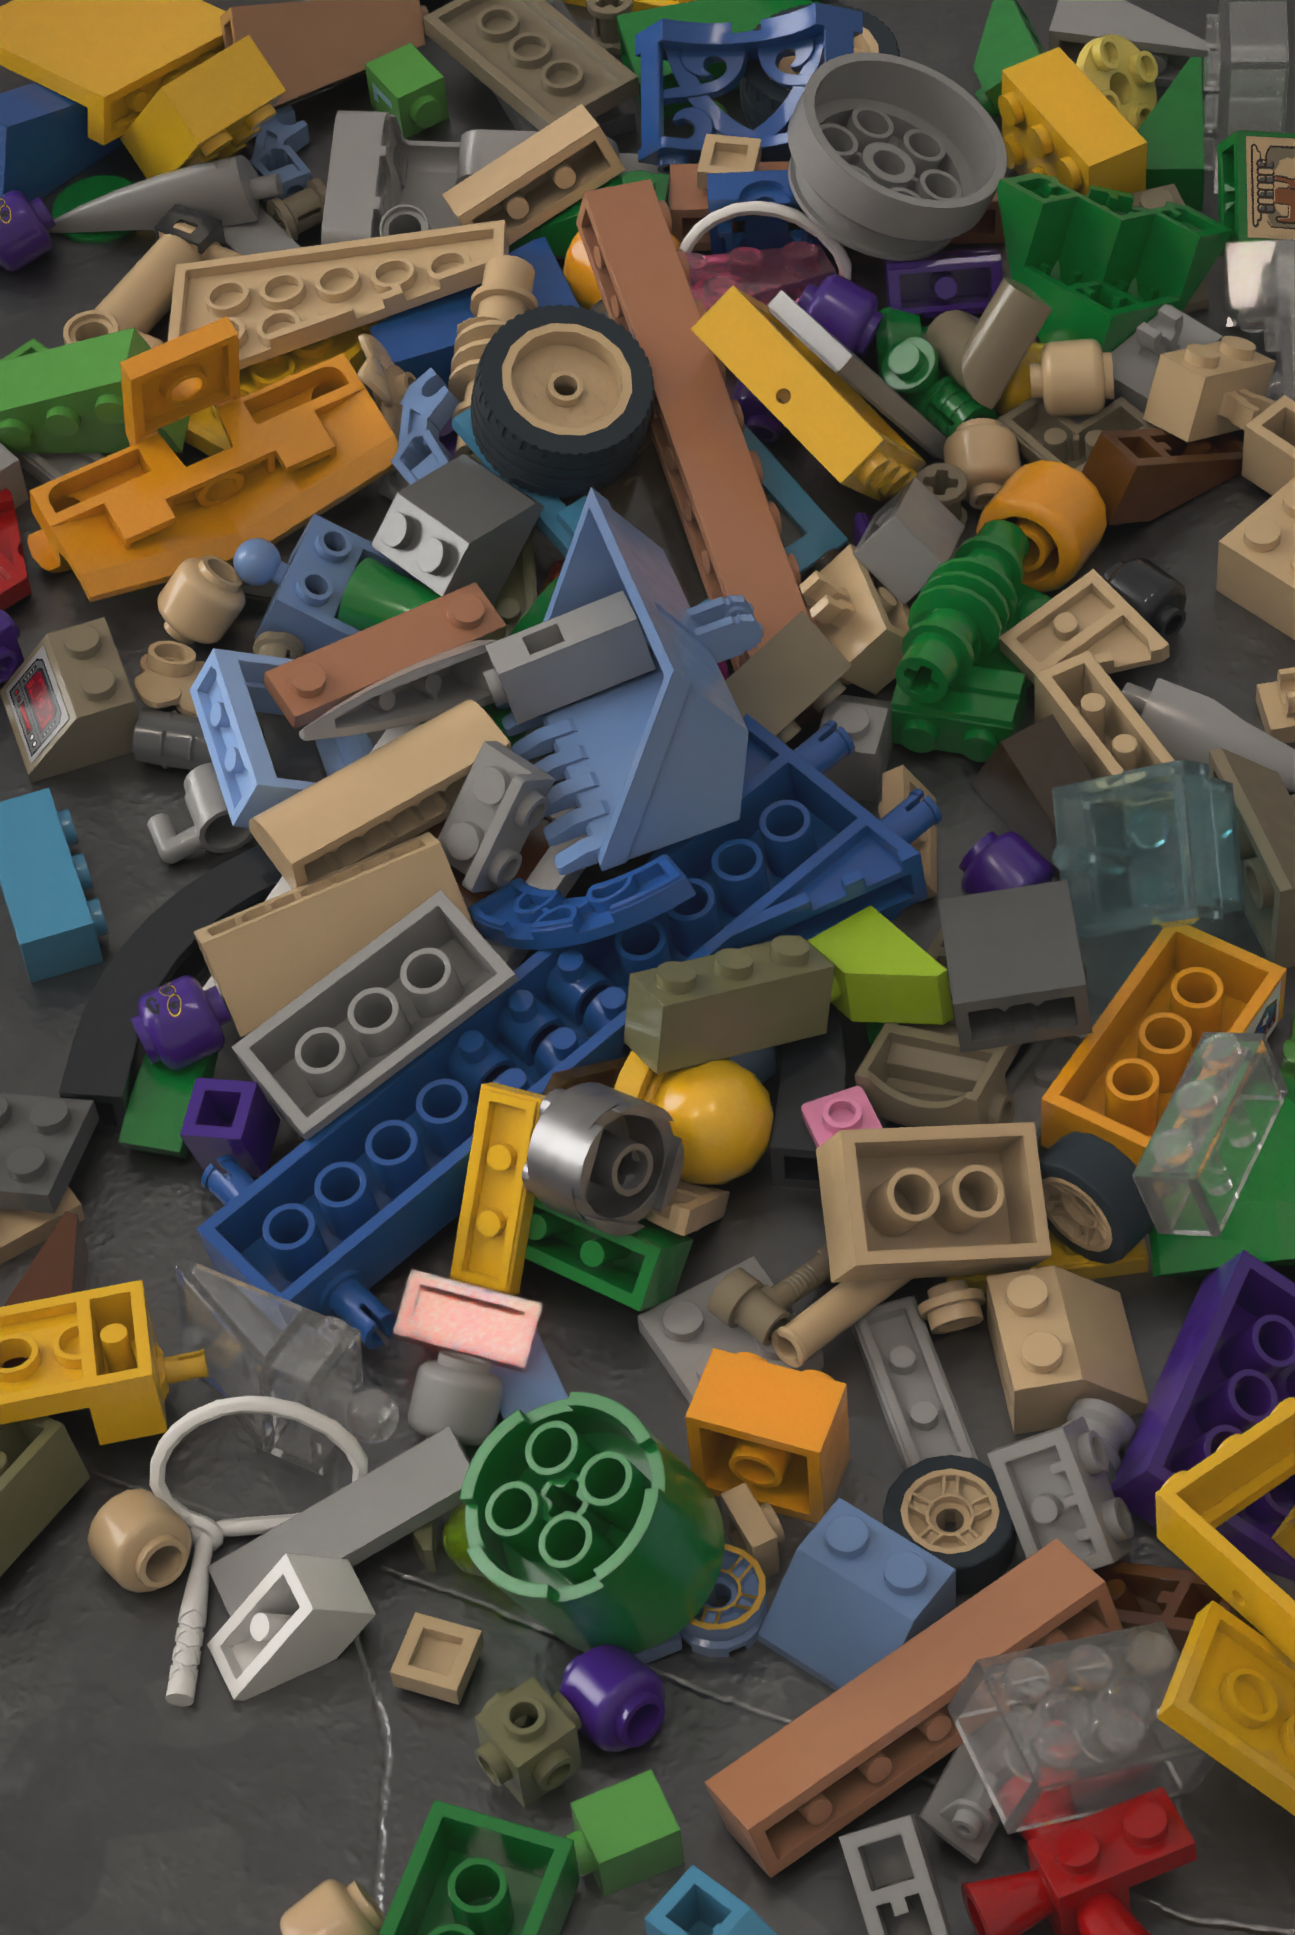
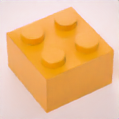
[685,1348,850,1524]

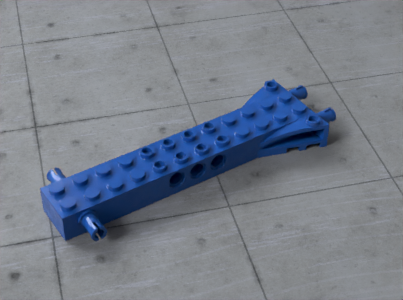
[196,713,942,1350]

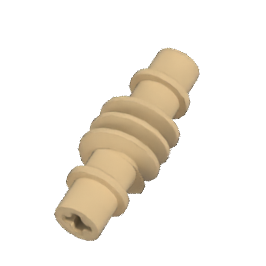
[448,255,539,458]

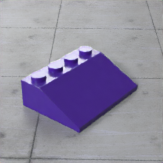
[1111,1250,1295,1581]

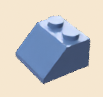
[758,1497,956,1691]

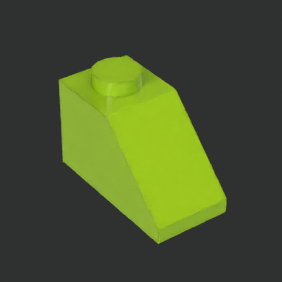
[807,905,954,1025]

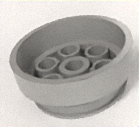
[788,52,1007,261]

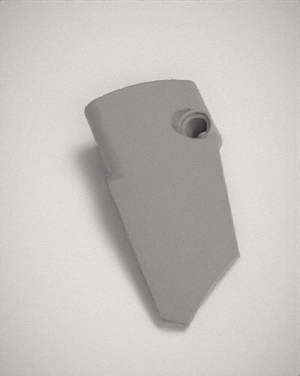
[321,110,670,259]

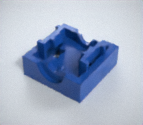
[707,170,825,283]

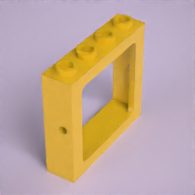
[691,285,926,504]
[1155,1397,1295,1664]

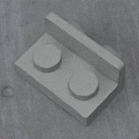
[438,741,555,893]
[987,1416,1134,1570]

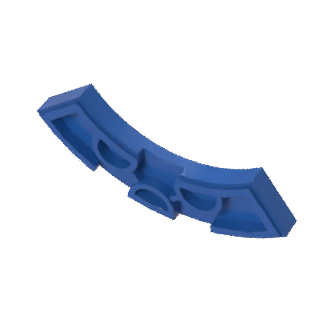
[468,854,696,950]

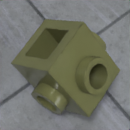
[474,1676,583,1809]

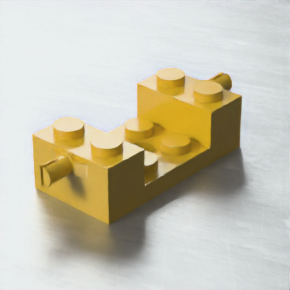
[0,1280,209,1445]

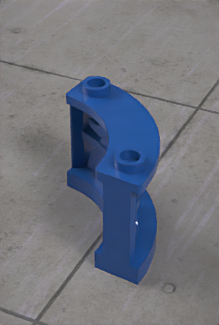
[635,2,863,174]

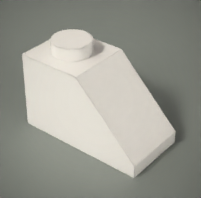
[207,1553,376,1701]

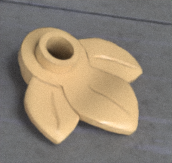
[358,334,417,442]
[133,641,205,717]

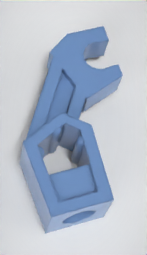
[249,105,312,204]
[391,368,460,485]

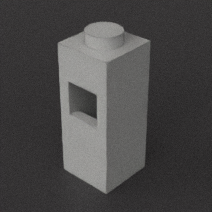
[483,590,656,725]

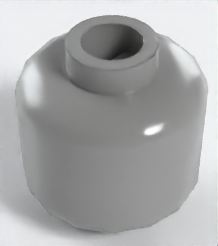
[408,1351,503,1451]

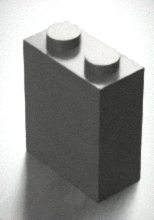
[938,879,1093,1053]

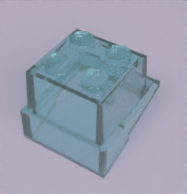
[1052,760,1245,940]

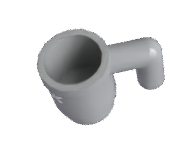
[147,762,253,864]

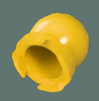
[614,1051,774,1186]

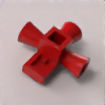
[961,1768,1197,1935]

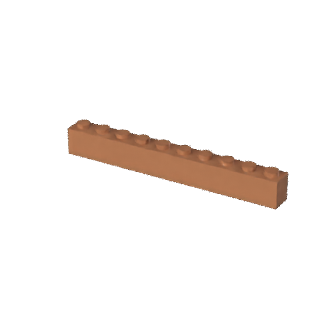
[576,179,839,725]

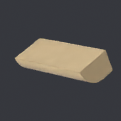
[249,699,512,890]
[193,832,474,1037]

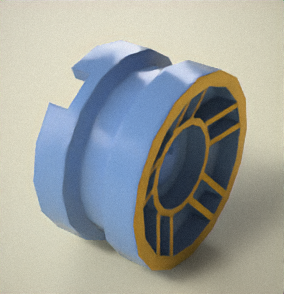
[679,1543,768,1658]

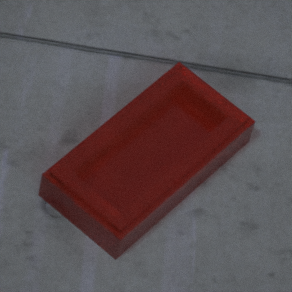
[393,1269,543,1373]

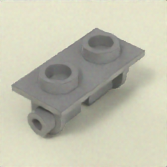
[917,1708,1037,1864]

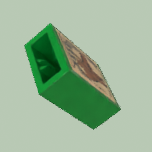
[1217,130,1295,259]

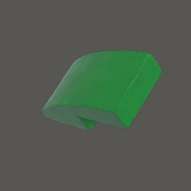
[118,1052,219,1158]

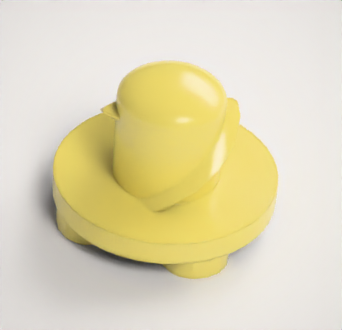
[1076,34,1158,131]

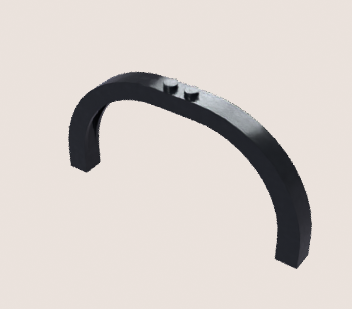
[59,845,847,1189]

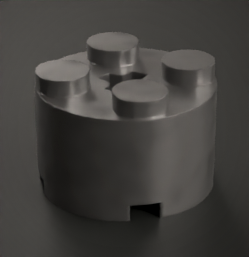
[522,1082,684,1236]

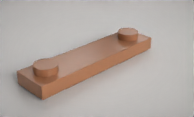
[264,582,507,729]

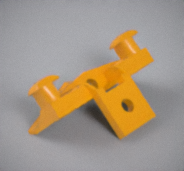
[27,316,399,603]

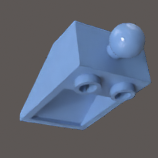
[233,514,428,654]

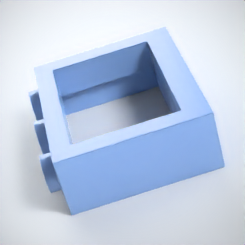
[189,648,373,828]

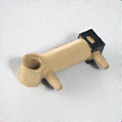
[63,204,242,348]

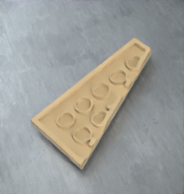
[168,220,509,370]

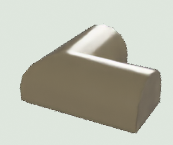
[925,277,1052,410]
[996,396,1159,472]

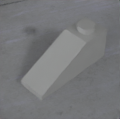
[1049,0,1212,93]
[839,1813,952,1935]

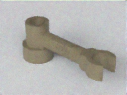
[708,1242,831,1346]

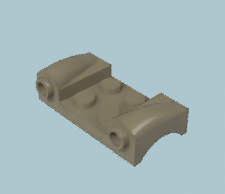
[855,928,1087,1127]

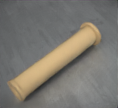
[771,1278,913,1368]

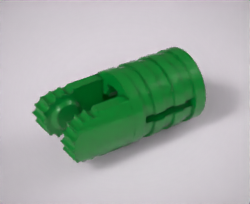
[899,366,997,438]

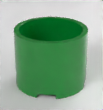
[460,1392,725,1654]

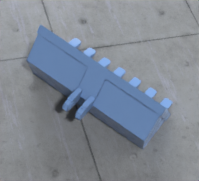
[495,487,764,875]

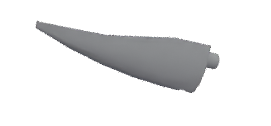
[48,155,283,233]
[299,640,497,741]
[1122,678,1295,792]

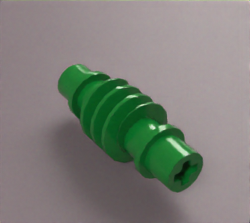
[895,520,1030,703]

